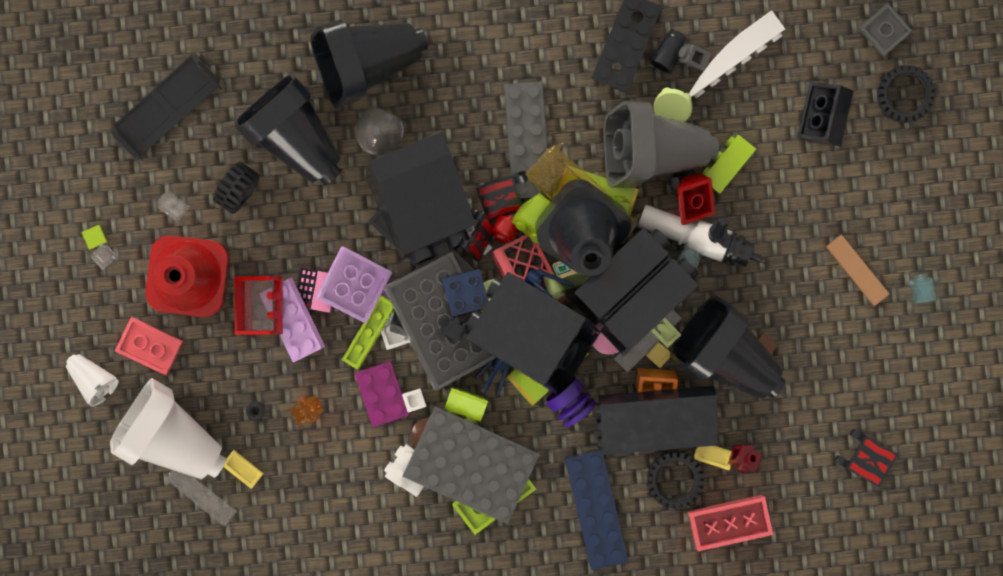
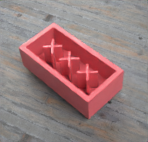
[687,495,773,551]

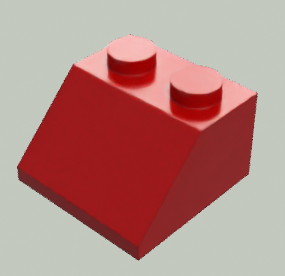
[677,173,715,225]

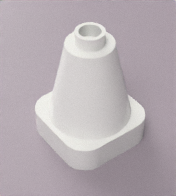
[110,378,226,479]

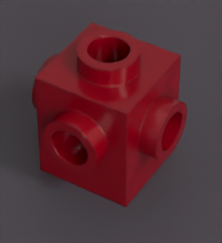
[728,445,762,474]

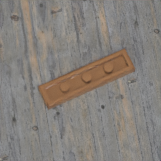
[826,234,889,306]

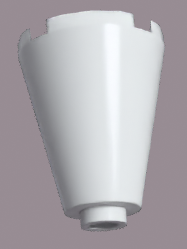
[66,354,119,407]

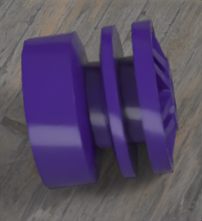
[545,376,597,427]

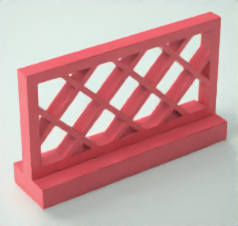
[490,235,567,303]

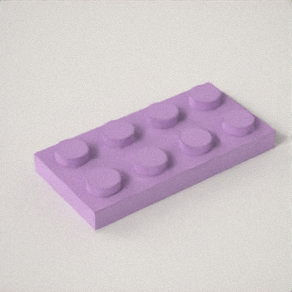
[260,278,325,362]

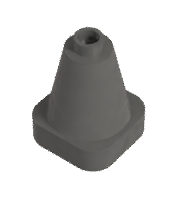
[603,101,719,188]

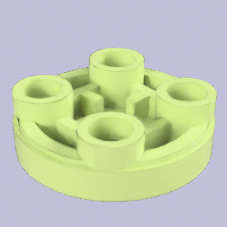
[653,88,693,122]

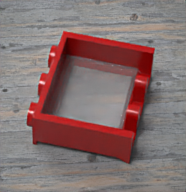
[234,276,283,335]

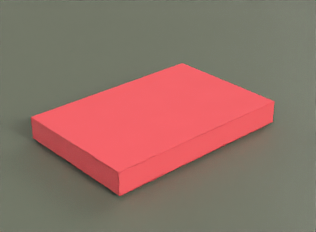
[115,317,184,376]

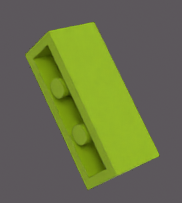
[701,134,756,195]

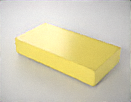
[693,446,732,471]
[223,450,264,489]

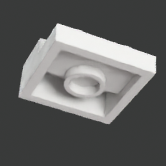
[384,443,424,497]

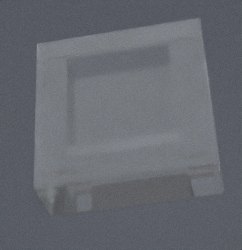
[90,243,117,270]

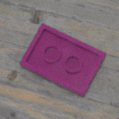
[354,361,409,427]

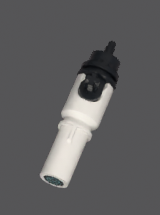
[637,204,766,267]

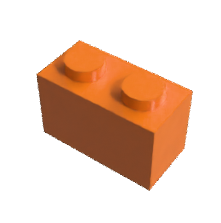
[635,368,678,392]

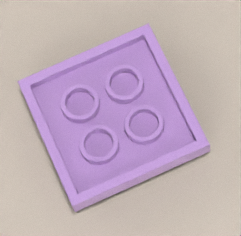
[315,246,392,323]

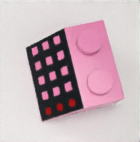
[297,268,333,313]

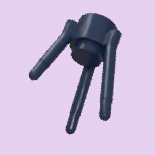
[524,268,574,297]
[475,358,510,397]

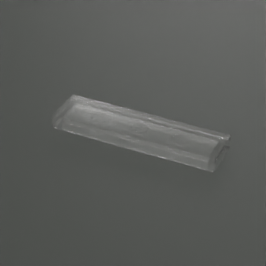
[165,470,237,527]

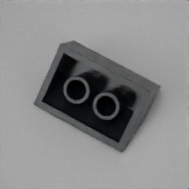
[797,82,854,147]

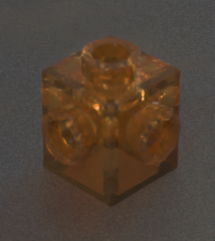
[289,395,324,426]

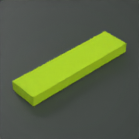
[342,294,394,370]

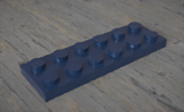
[565,449,628,570]

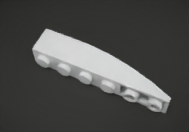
[689,10,785,98]

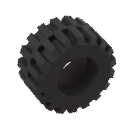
[213,161,260,214]

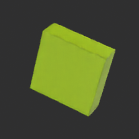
[82,225,108,250]

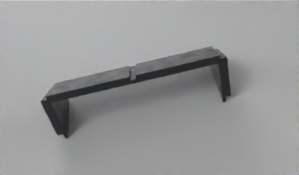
[110,53,222,161]

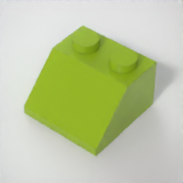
[511,193,550,246]
[444,386,488,423]

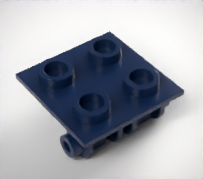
[442,269,489,317]

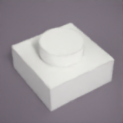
[402,388,426,413]

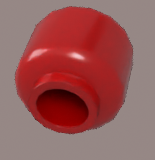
[492,215,519,244]

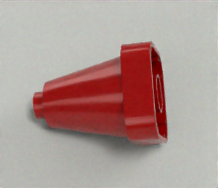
[145,235,230,317]

